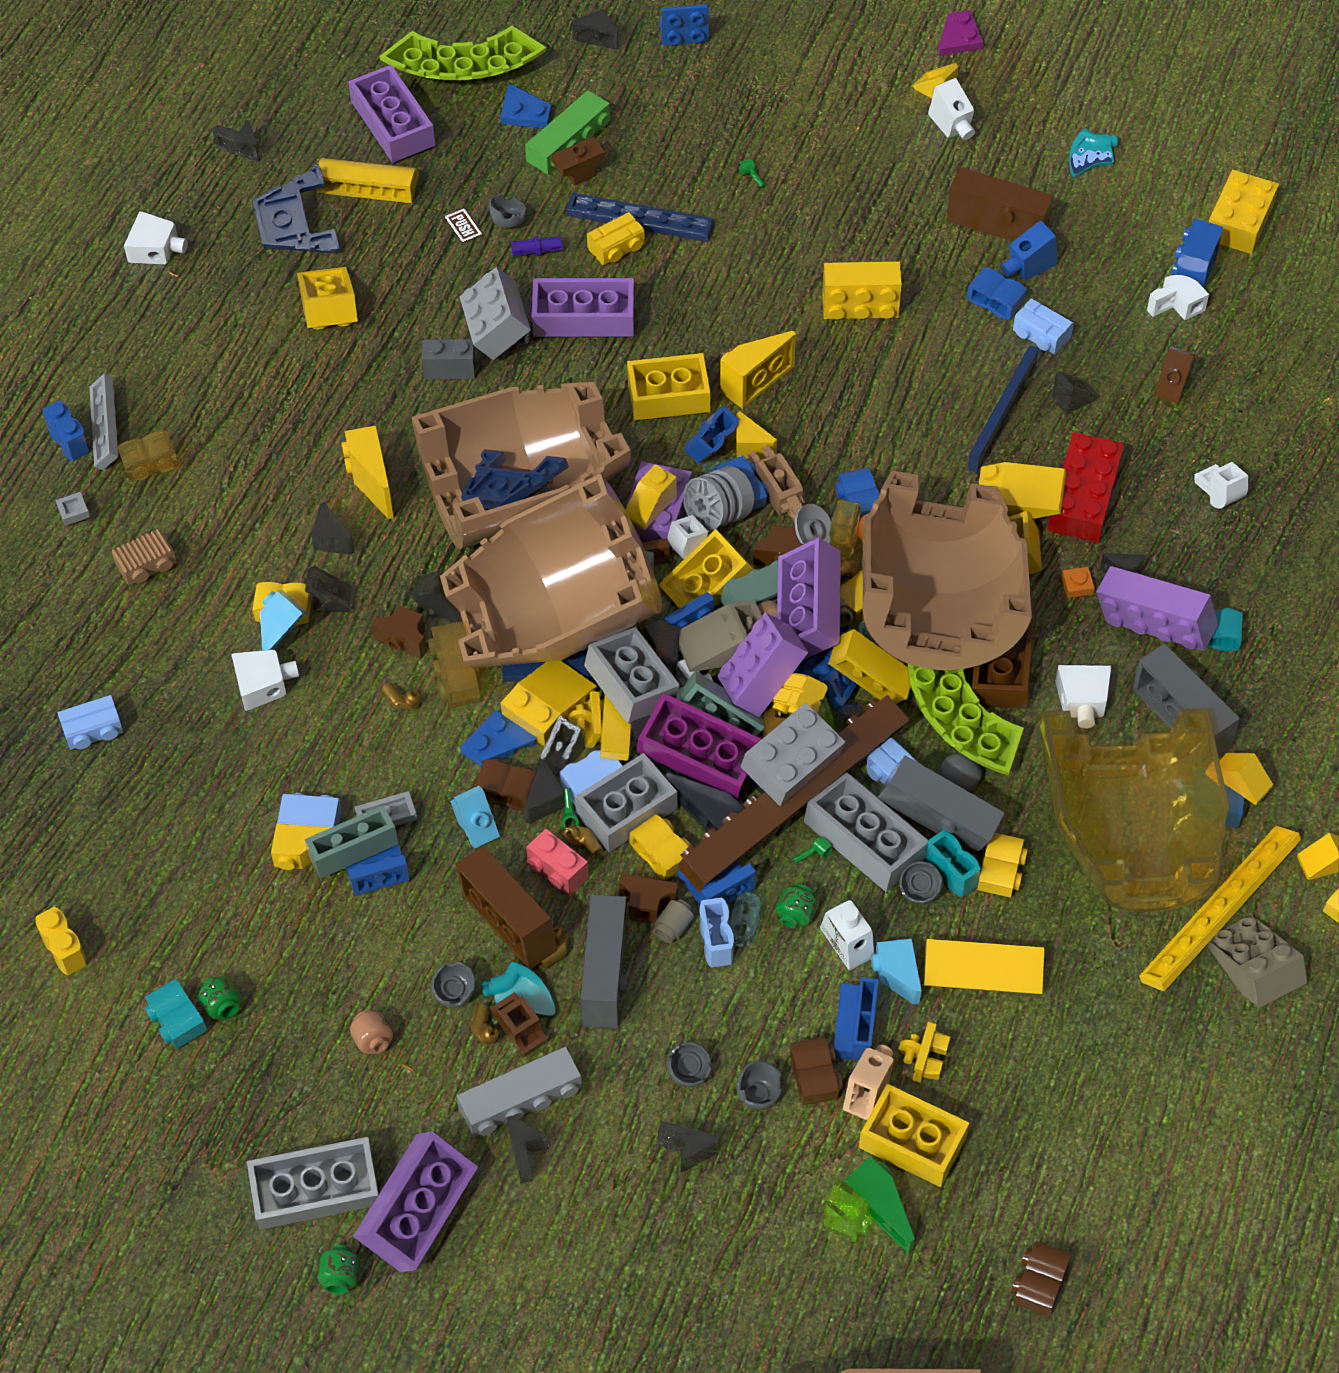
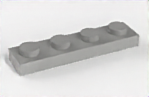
[89,373,119,470]

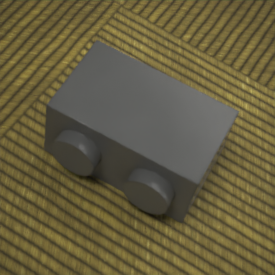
[422,340,476,379]

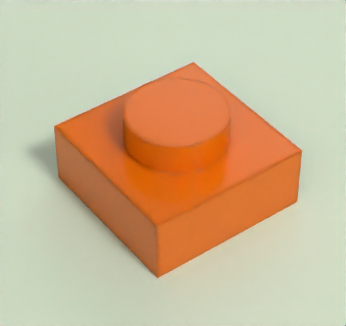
[1061,567,1095,598]

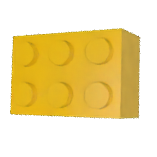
[1209,169,1279,254]
[822,261,902,319]
[627,353,710,420]
[859,1084,969,1187]

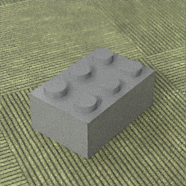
[460,266,531,360]
[584,627,680,724]
[741,703,845,806]
[575,753,677,852]

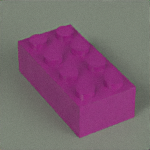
[637,693,762,799]

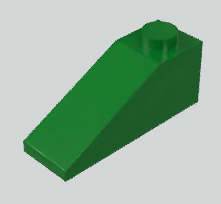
[843,1156,915,1254]

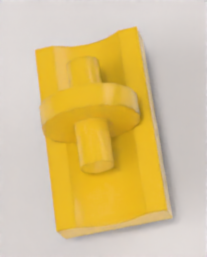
[568,691,604,748]
[898,1022,950,1084]

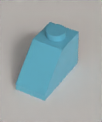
[260,590,307,651]
[871,939,921,1004]

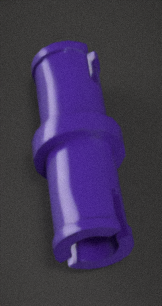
[511,236,562,257]

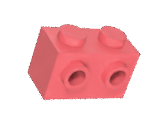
[526,829,589,897]

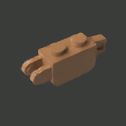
[748,445,805,523]

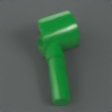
[739,159,765,188]
[561,789,579,829]
[793,837,833,864]

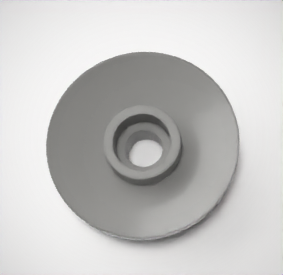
[795,504,835,546]

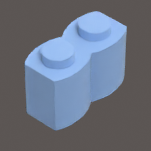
[700,898,734,968]

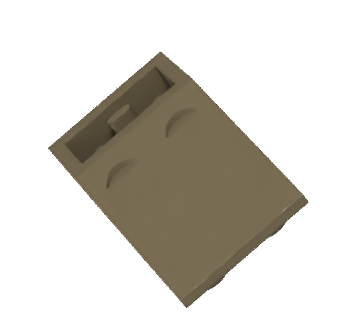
[674,600,762,672]
[1207,915,1307,1008]

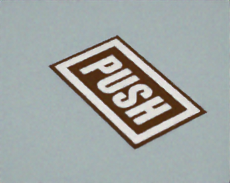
[443,207,483,243]

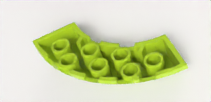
[380,25,546,80]
[908,664,1024,776]

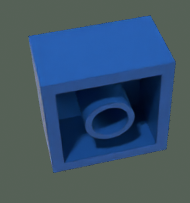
[1171,218,1224,288]

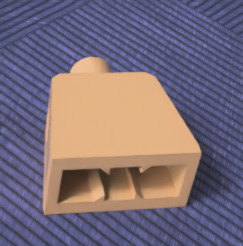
[843,1045,894,1120]

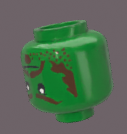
[775,884,818,929]
[198,976,242,1020]
[317,1245,360,1294]

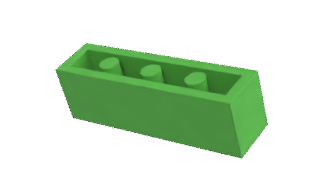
[525,90,610,174]

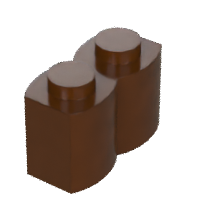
[474,759,538,811]
[789,1037,842,1106]
[1011,1241,1071,1317]

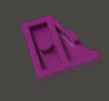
[938,10,983,56]

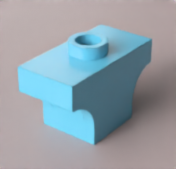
[450,786,500,848]

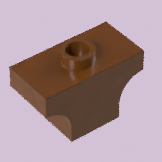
[551,137,605,186]
[1154,346,1196,404]
[754,525,803,566]
[371,605,426,659]
[619,874,678,924]
[490,992,548,1058]

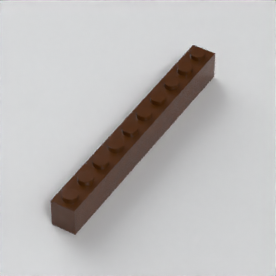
[677,695,910,893]

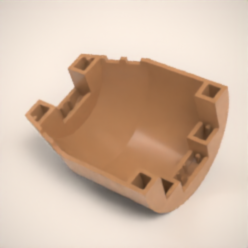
[412,382,631,550]
[863,471,1032,670]
[440,473,662,668]

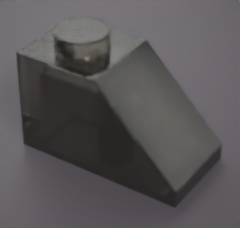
[410,570,464,625]

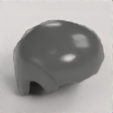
[489,194,527,228]
[937,753,982,792]
[899,861,943,905]
[431,961,476,1008]
[667,1042,712,1088]
[736,1060,782,1110]

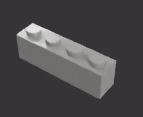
[457,1047,582,1138]

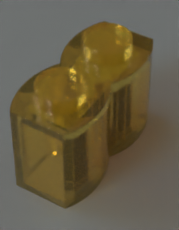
[117,430,179,481]
[829,500,861,560]

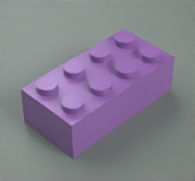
[348,65,435,163]
[532,278,634,337]
[777,537,841,660]
[1096,566,1218,651]
[353,1131,478,1272]

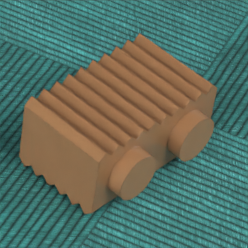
[112,528,177,586]

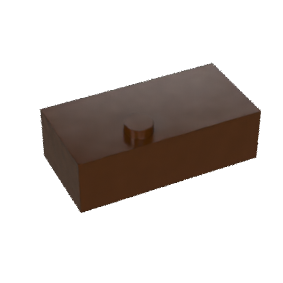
[947,167,1054,241]
[972,600,1036,709]
[455,846,558,969]

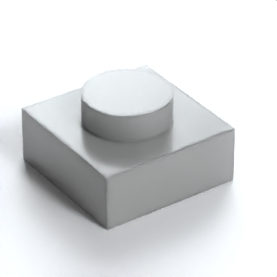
[55,492,90,526]

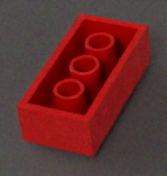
[1047,432,1124,543]

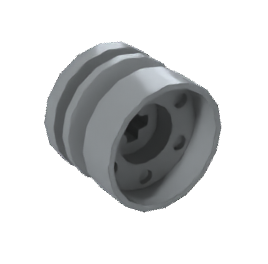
[683,466,754,531]

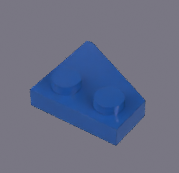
[500,84,552,128]
[460,710,537,767]

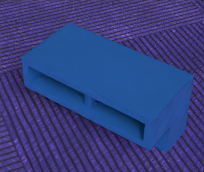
[834,977,879,1061]

